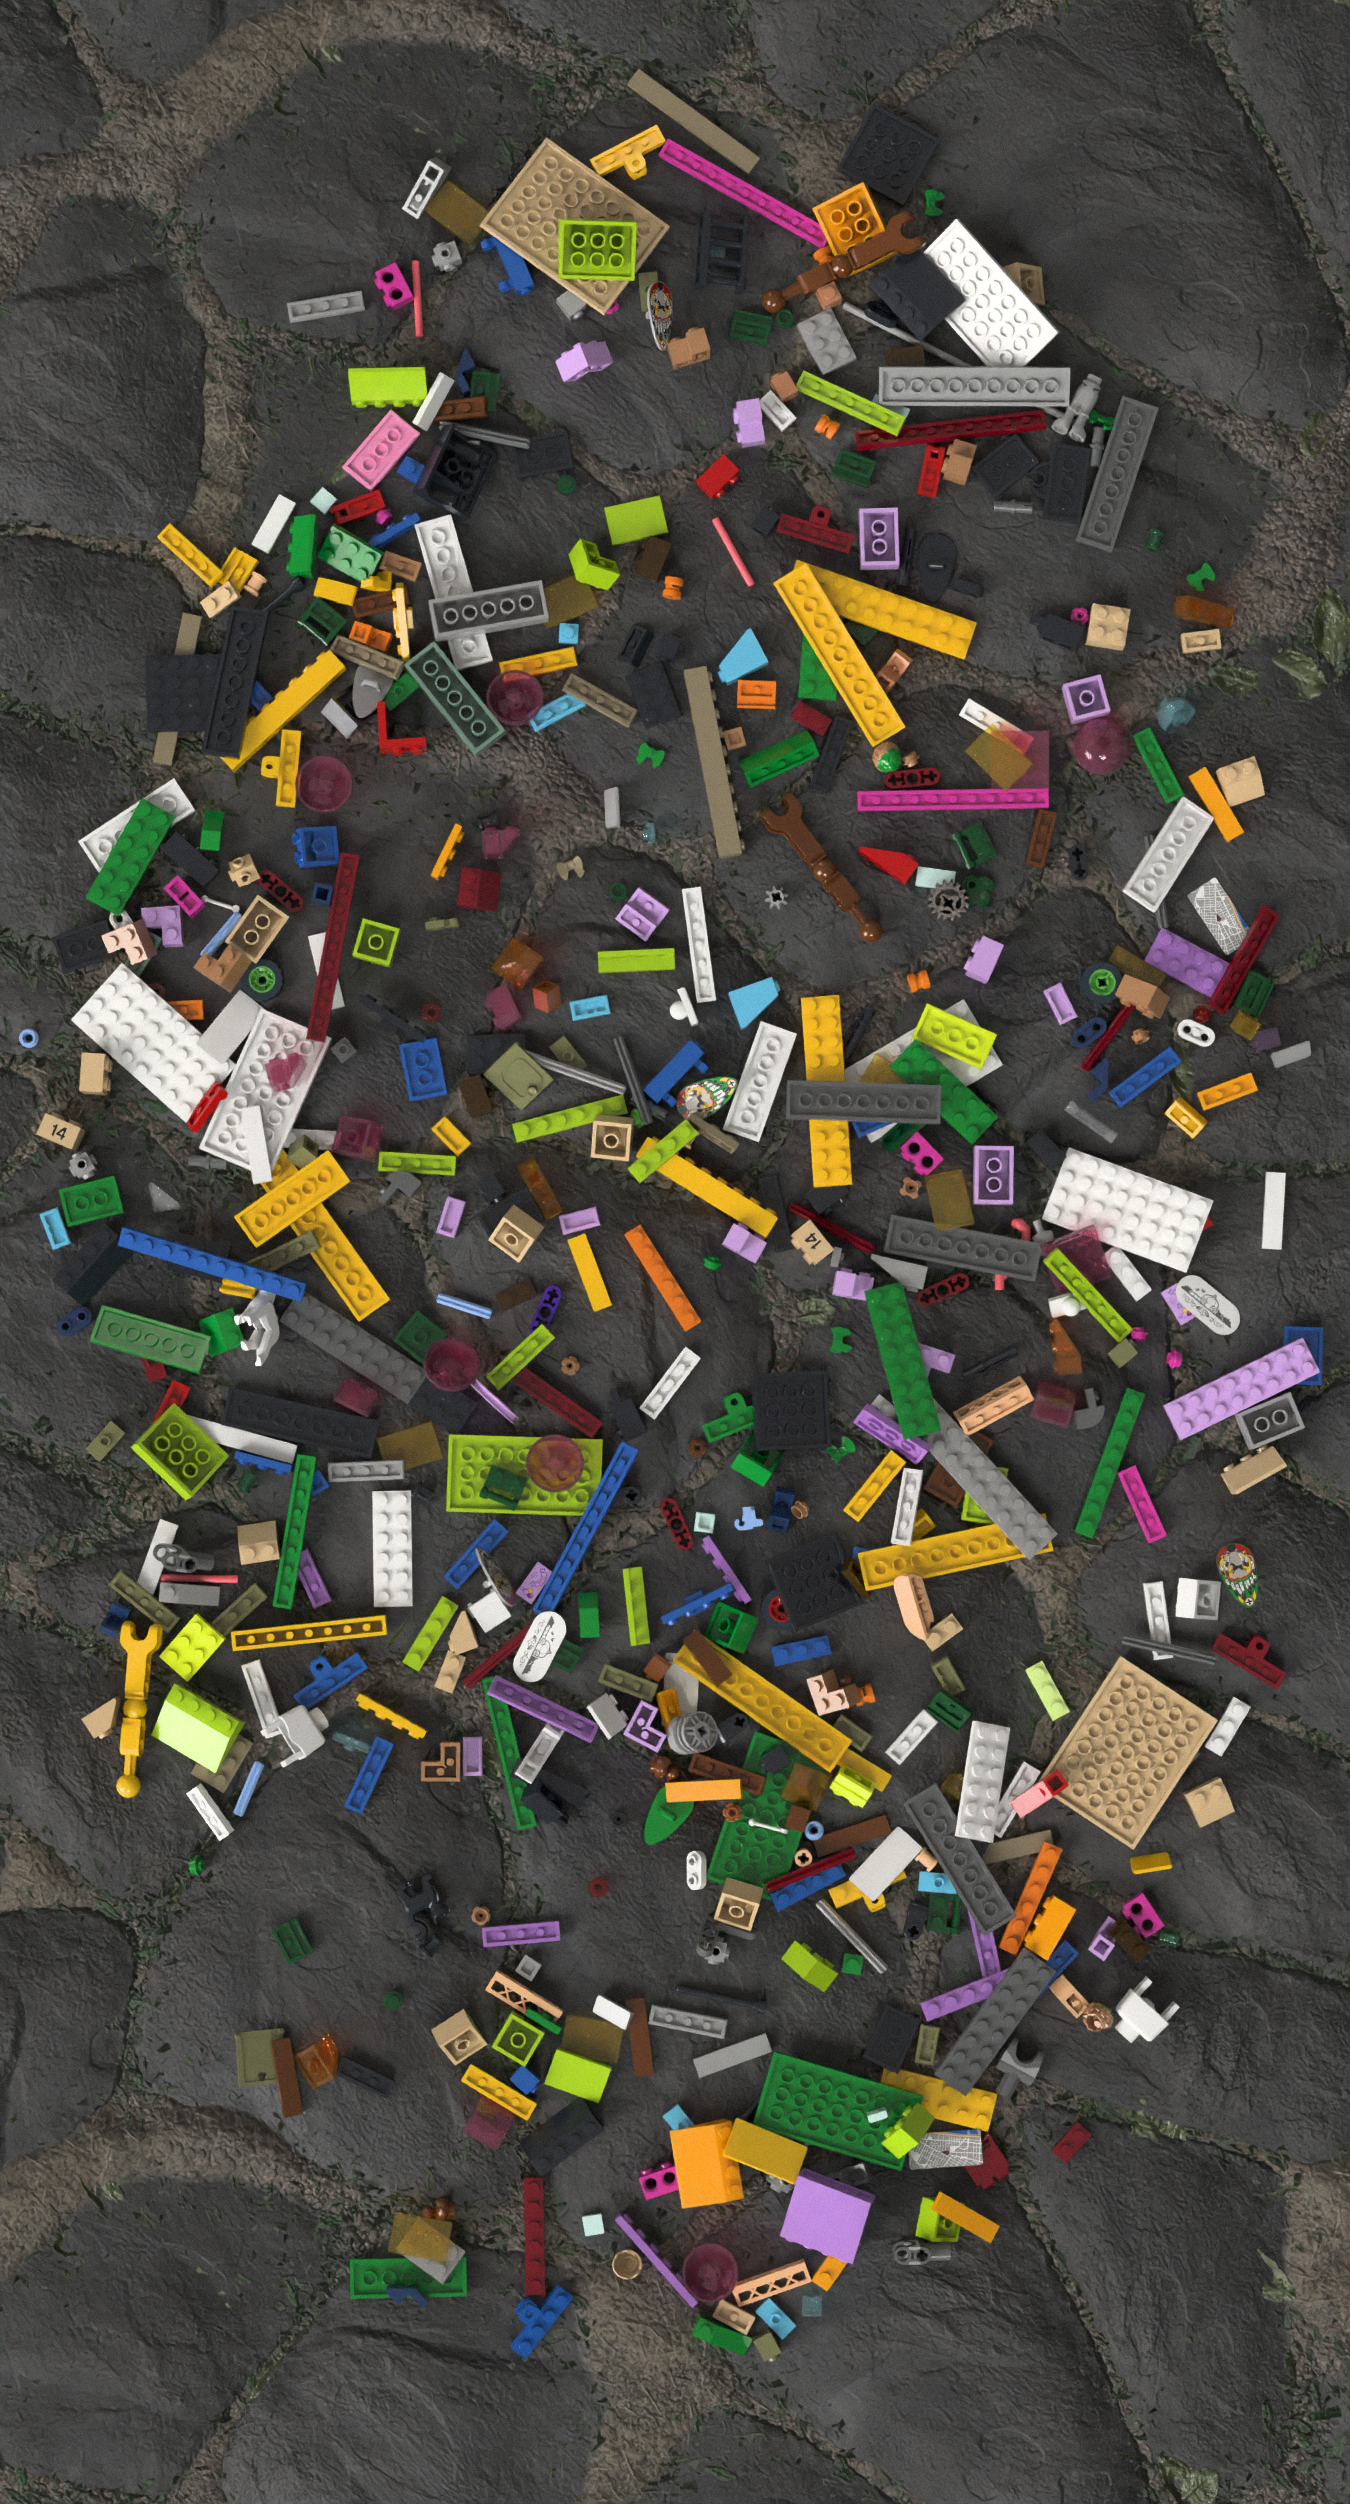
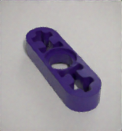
[529,1286,562,1334]

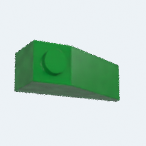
[692,2313,753,2356]

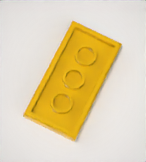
[723,2118,808,2185]

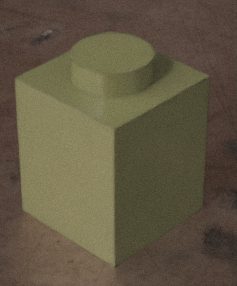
[287,1134,319,1169]
[1107,1338,1138,1368]
[753,2328,781,2362]

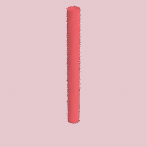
[412,260,423,337]
[712,517,755,587]
[161,1574,238,1583]

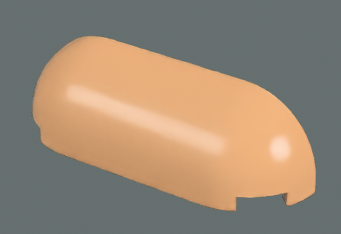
[894,1573,934,1640]

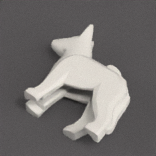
[234,1289,280,1366]

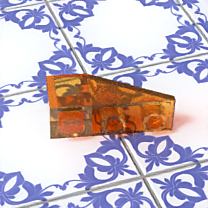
[1049,1318,1082,1376]

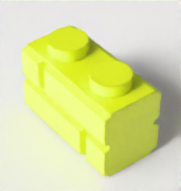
[829,1764,876,1808]

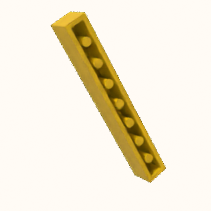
[220,650,346,773]
[636,1136,778,1238]
[231,1615,388,1651]

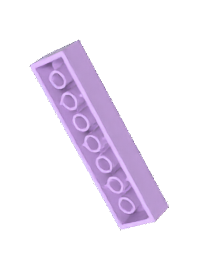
[1163,1338,1320,1440]

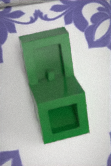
[200,810,225,851]
[579,1592,600,1638]

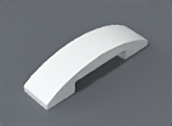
[515,1723,565,1784]

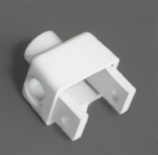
[260,1705,329,1767]
[1115,1976,1180,2043]

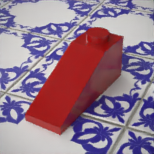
[858,847,919,885]

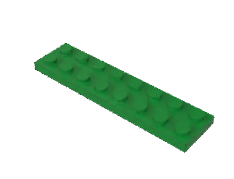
[864,1282,941,1440]

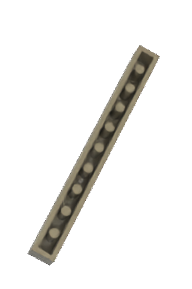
[684,666,745,859]

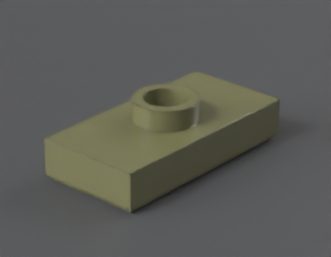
[638,272,658,312]
[549,1036,588,1078]
[85,1421,126,1462]
[930,1656,966,1696]
[832,1714,873,1752]
[914,2023,940,2066]

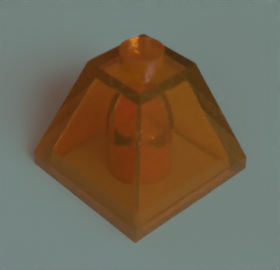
[491,938,544,991]
[781,1761,831,1812]
[293,2034,338,2089]

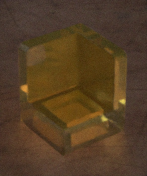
[940,1774,964,1801]

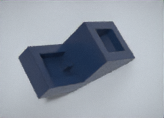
[455,349,476,397]
[311,882,354,908]
[1087,1058,1109,1102]
[767,1486,796,1533]
[99,1593,134,1638]
[385,2285,429,2308]

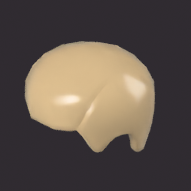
[612,2249,643,2280]

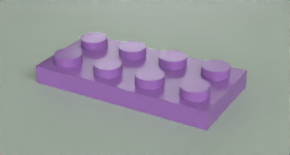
[1143,928,1229,998]
[853,1404,931,1465]

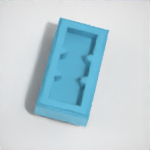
[569,995,611,1021]
[39,1207,71,1250]
[918,1871,957,1894]
[663,2104,694,2130]
[755,2297,796,2340]

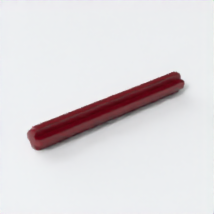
[1080,1004,1136,1072]
[788,1202,875,1254]
[463,1620,534,1688]
[765,1848,856,1892]

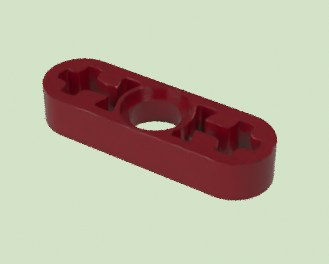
[885,767,940,790]
[258,870,304,913]
[917,1273,969,1307]
[660,1498,693,1551]

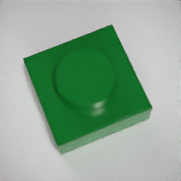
[841,1952,864,1975]

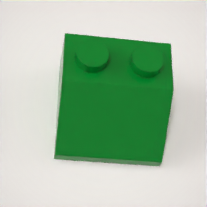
[198,1308,246,1357]
[731,1430,785,1487]
[704,1601,759,1654]

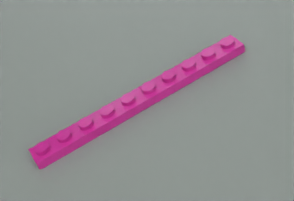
[659,139,828,248]
[857,788,1049,811]

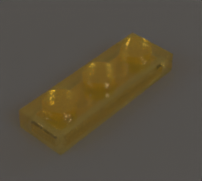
[1107,945,1166,988]

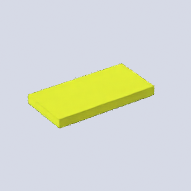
[911,1003,997,1070]

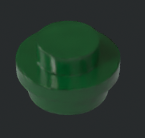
[775,309,794,328]
[557,475,576,494]
[609,882,628,901]
[384,1991,403,2011]

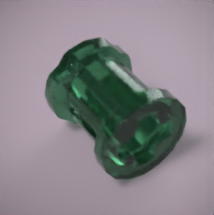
[1144,529,1166,553]
[235,1469,259,1493]
[1157,1927,1180,1949]

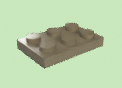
[191,1734,254,1793]

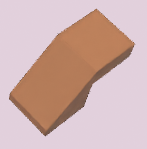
[876,649,913,694]

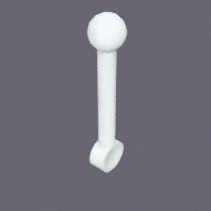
[201,895,240,912]
[748,1818,788,1834]

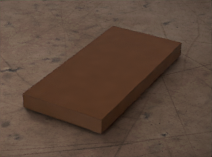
[923,1424,994,1508]

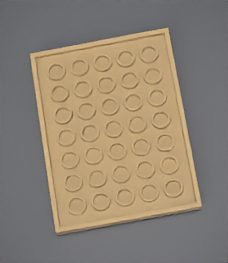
[480,137,670,315]
[1039,1656,1218,1850]

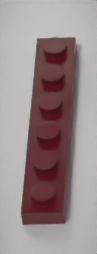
[1207,905,1280,1015]
[511,1367,603,1438]
[524,2176,546,2295]

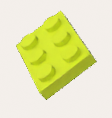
[159,1613,226,1682]

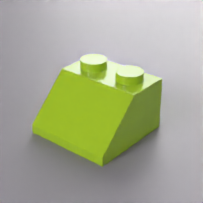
[916,2197,965,2242]

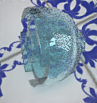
[1157,697,1195,734]

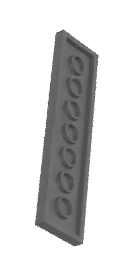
[1075,396,1159,553]
[786,1080,941,1124]
[884,1215,1042,1282]
[280,1292,429,1404]
[903,1783,1017,1936]
[934,1948,1056,2096]

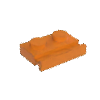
[737,679,776,709]

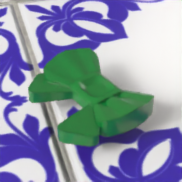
[924,189,945,217]
[1089,409,1115,430]
[1187,563,1215,592]
[636,743,665,769]
[829,1327,852,1353]
[827,1436,856,1463]

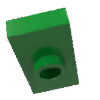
[382,673,420,712]
[525,2006,562,2034]

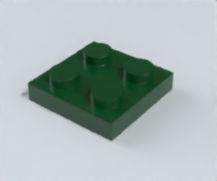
[393,1310,447,1364]

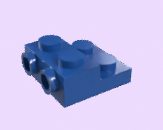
[293,826,340,868]

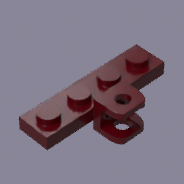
[776,505,854,554]
[1210,1632,1287,1690]

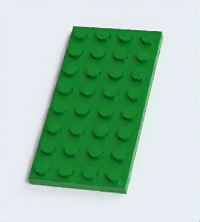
[706,1731,824,1901]
[753,2051,923,2171]

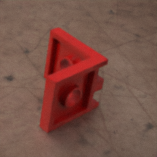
[377,701,428,756]

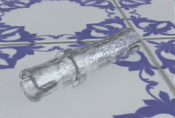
[1064,1100,1118,1144]

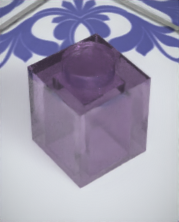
[1250,1027,1281,1052]

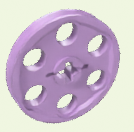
[471,1379,519,1424]

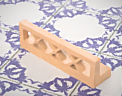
[953,1376,1034,1436]
[485,1969,563,2022]
[731,2259,812,2307]

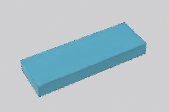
[527,694,586,732]

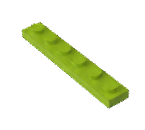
[796,370,906,436]
[512,1095,628,1143]
[1043,1248,1133,1343]

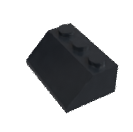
[167,1231,232,1284]

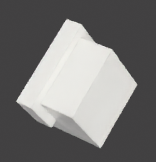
[467,1588,511,1633]

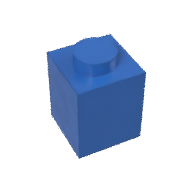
[510,2065,540,2095]

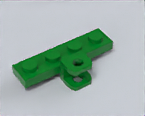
[702,1392,754,1443]

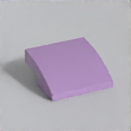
[615,887,670,941]

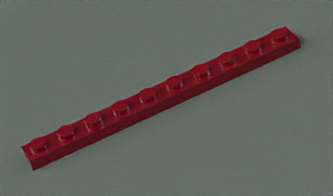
[855,410,1046,451]
[306,852,360,1043]

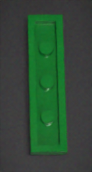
[1132,727,1184,805]

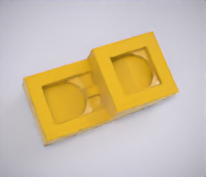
[313,577,358,606]

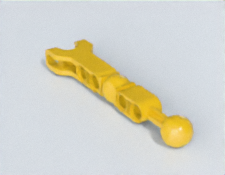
[116,1621,163,1798]

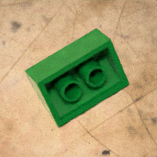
[286,514,319,579]

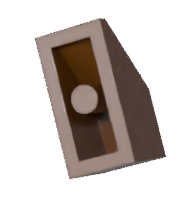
[643,1652,673,1683]

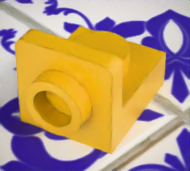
[361,571,392,592]

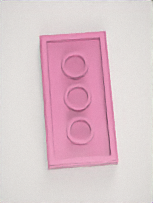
[342,410,420,492]

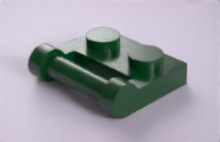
[297,597,348,648]
[950,821,998,870]
[479,1464,528,1511]
[926,1892,963,1935]

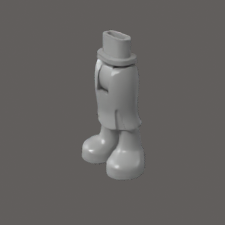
[1052,374,1102,442]

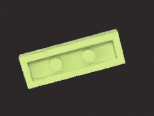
[1025,1660,1070,1721]

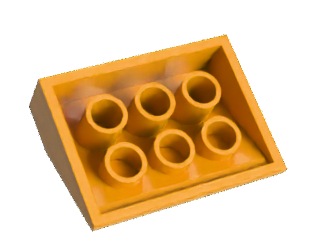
[812,182,899,278]
[670,2119,744,2209]

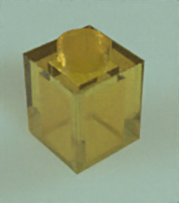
[1230,1010,1261,1040]

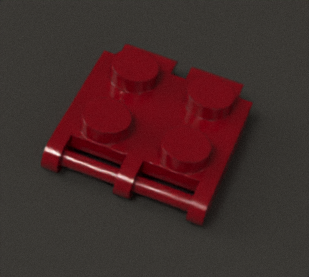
[964,2133,1010,2190]

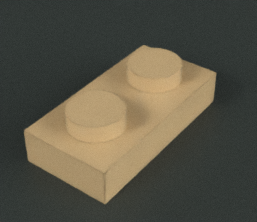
[200,581,241,618]
[1180,629,1222,654]
[924,1613,963,1651]
[434,1650,466,1693]
[712,2298,756,2335]

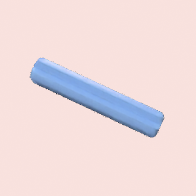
[200,912,242,957]
[436,1293,492,1319]
[233,1761,264,1816]

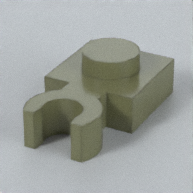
[425,917,459,932]

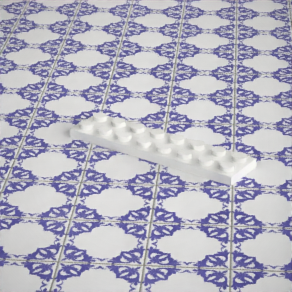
[414,514,493,671]

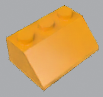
[1023,1894,1076,1961]

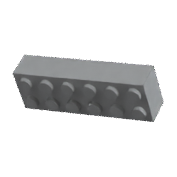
[428,580,549,642]

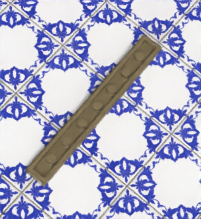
[627,69,760,175]
[153,613,202,766]

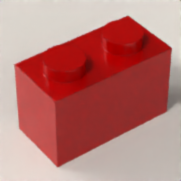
[696,454,740,500]

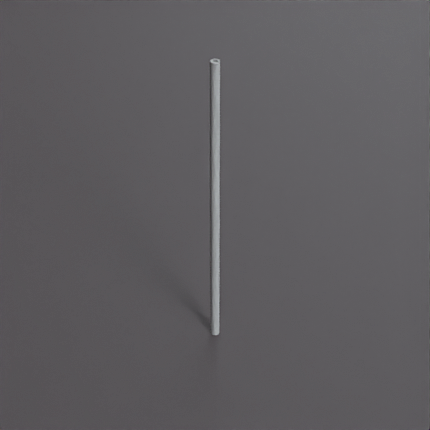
[842,302,1077,426]

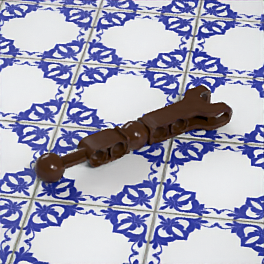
[762,211,926,313]
[759,792,883,942]

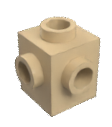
[228,854,260,887]

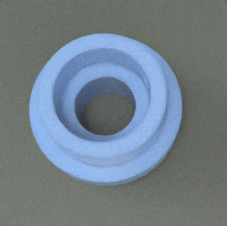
[19,1029,39,1048]
[804,1821,824,1840]

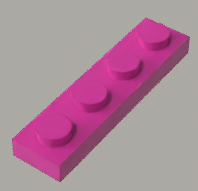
[1117,1465,1167,1543]

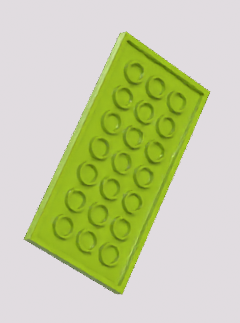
[446,1434,603,1516]

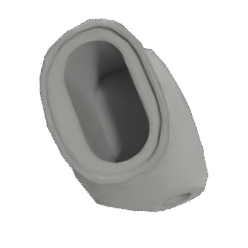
[1032,1219,1057,1256]

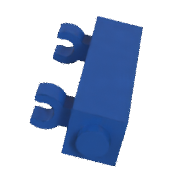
[480,234,534,296]
[643,1040,708,1108]

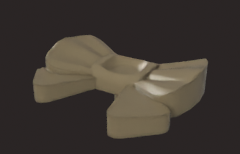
[556,855,585,880]

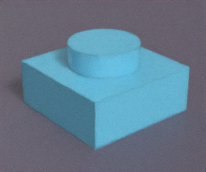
[559,623,579,644]

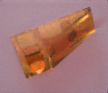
[1173,595,1235,629]
[517,1157,563,1221]

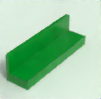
[738,730,819,788]

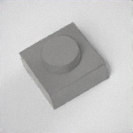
[830,1247,845,1268]
[515,1954,542,1981]

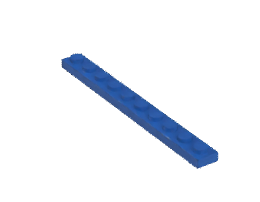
[118,1226,307,1302]
[532,1441,640,1614]

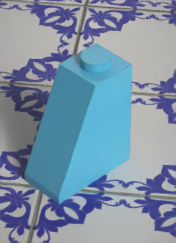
[717,628,768,686]
[728,977,780,1030]

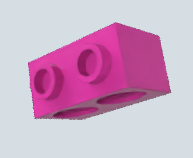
[374,262,414,310]
[164,875,206,919]
[900,1132,944,1176]
[1122,1892,1164,1939]
[639,2162,679,2200]

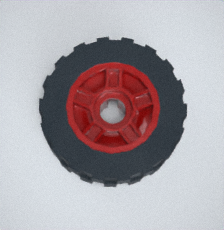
[760,1588,791,1630]

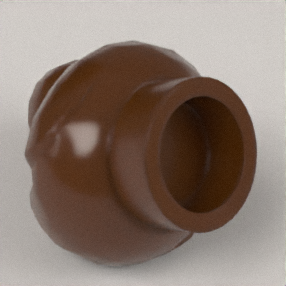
[649,1755,679,1780]
[421,2197,455,2221]

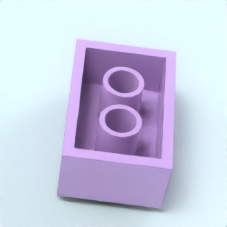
[858,508,899,570]
[973,1146,1014,1205]

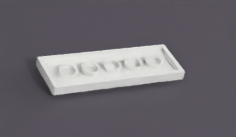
[78,778,195,873]
[1122,796,1214,913]
[723,1021,797,1142]
[372,1491,413,1607]
[955,1721,1010,1843]

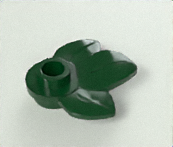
[961,875,996,909]

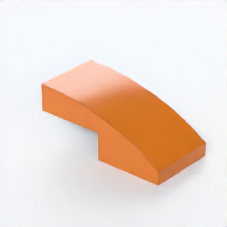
[348,621,393,653]

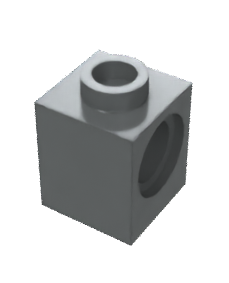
[330,1037,358,1066]

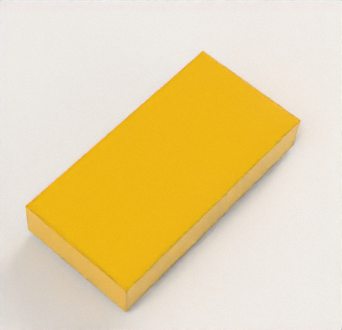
[431,1116,472,1157]

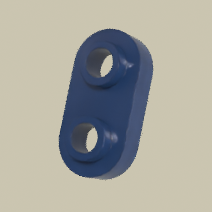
[1072,1017,1107,1049]
[57,1307,93,1336]

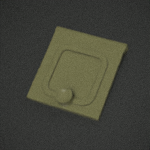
[483,1042,554,1110]
[235,2028,284,2087]

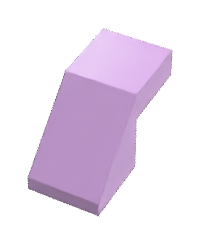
[1088,1916,1116,1961]

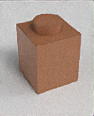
[816,281,842,311]
[770,371,798,403]

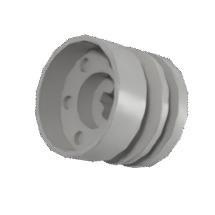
[667,1711,718,1755]

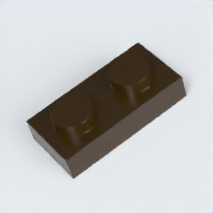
[495,1278,538,1312]
[842,1557,872,1598]

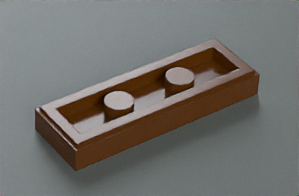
[433,396,488,422]
[352,586,411,620]
[1025,808,1058,869]
[682,1629,733,1687]

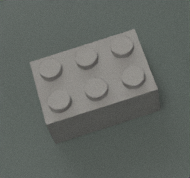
[1234,1392,1305,1450]

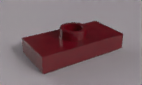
[141,1357,168,1383]

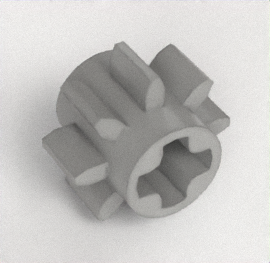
[765,886,788,910]

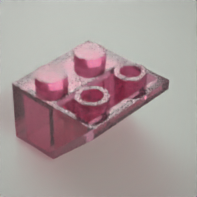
[482,826,521,859]
[264,1053,307,1093]
[1029,1381,1077,1429]

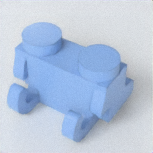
[734,1506,763,1530]

